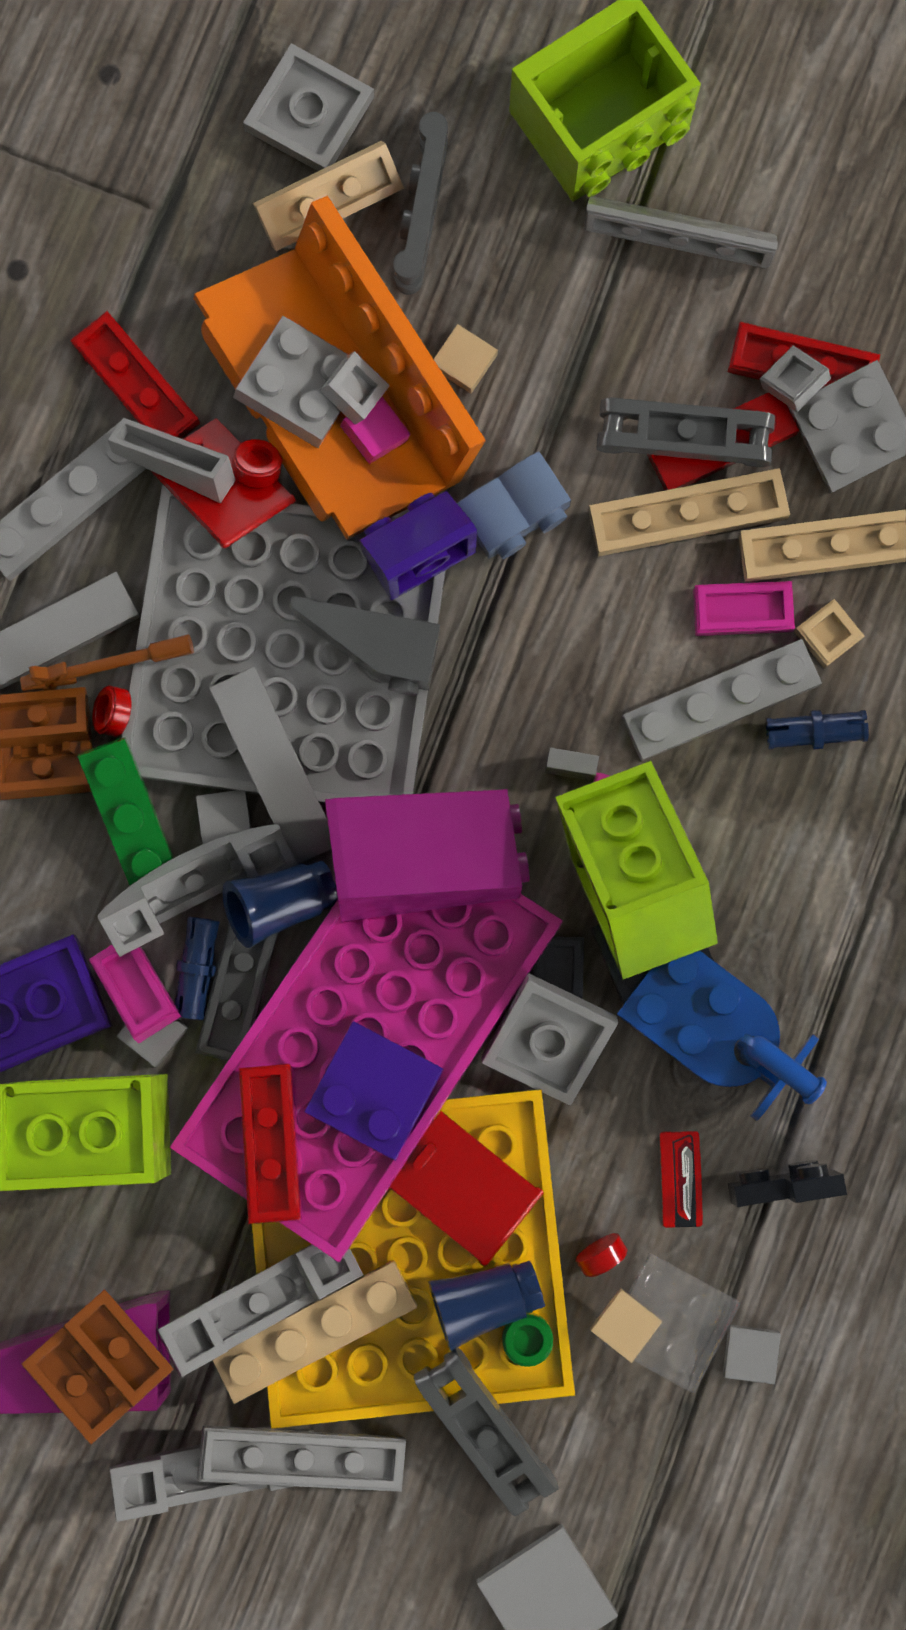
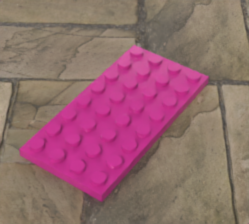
[170,894,563,1262]

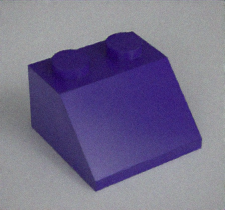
[360,491,477,601]

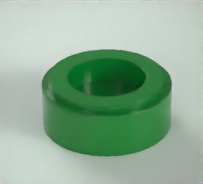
[502,1313,553,1367]

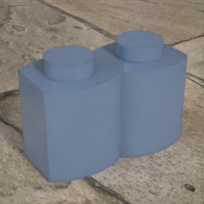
[457,451,571,559]

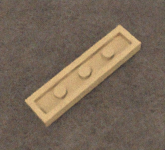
[588,468,790,557]
[738,510,906,582]
[213,1260,417,1404]

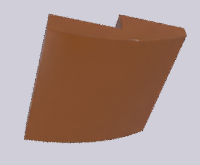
[0,687,93,800]
[21,1289,174,1445]

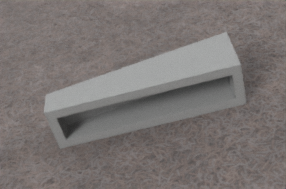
[108,418,235,503]

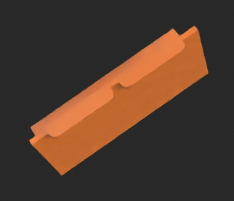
[193,195,486,540]

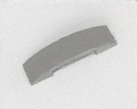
[210,667,331,865]
[97,824,297,957]
[157,1244,363,1377]
[109,1428,314,1522]

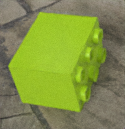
[509,0,701,202]
[555,761,718,980]
[0,1074,171,1191]

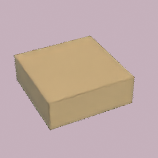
[434,324,498,394]
[794,599,865,669]
[590,1288,663,1363]

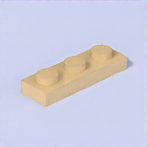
[253,141,404,251]

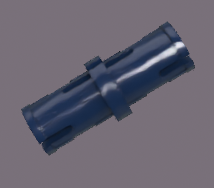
[766,710,869,750]
[174,916,220,1020]

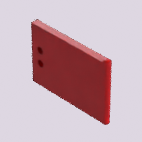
[150,418,296,549]
[390,1111,544,1267]

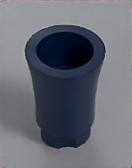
[223,861,338,948]
[428,1261,545,1352]

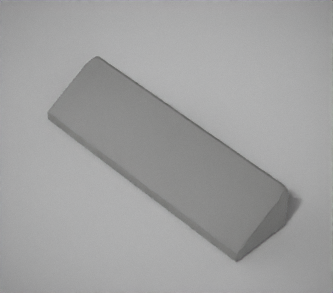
[583,196,778,269]

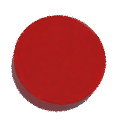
[232,439,282,488]
[92,685,132,737]
[575,1233,628,1277]

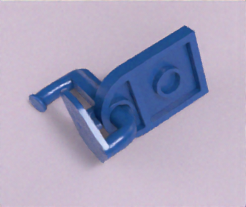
[617,951,827,1121]

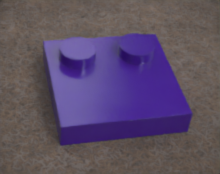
[304,1021,443,1161]

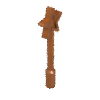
[20,634,194,691]

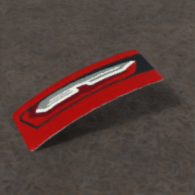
[660,1131,703,1228]

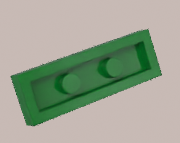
[78,737,174,886]

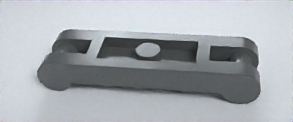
[393,112,448,295]
[596,398,775,467]
[414,1348,559,1516]

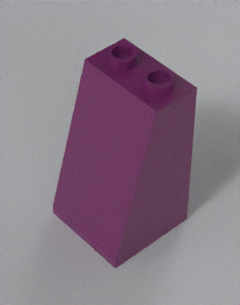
[325,789,530,922]
[0,1290,171,1414]

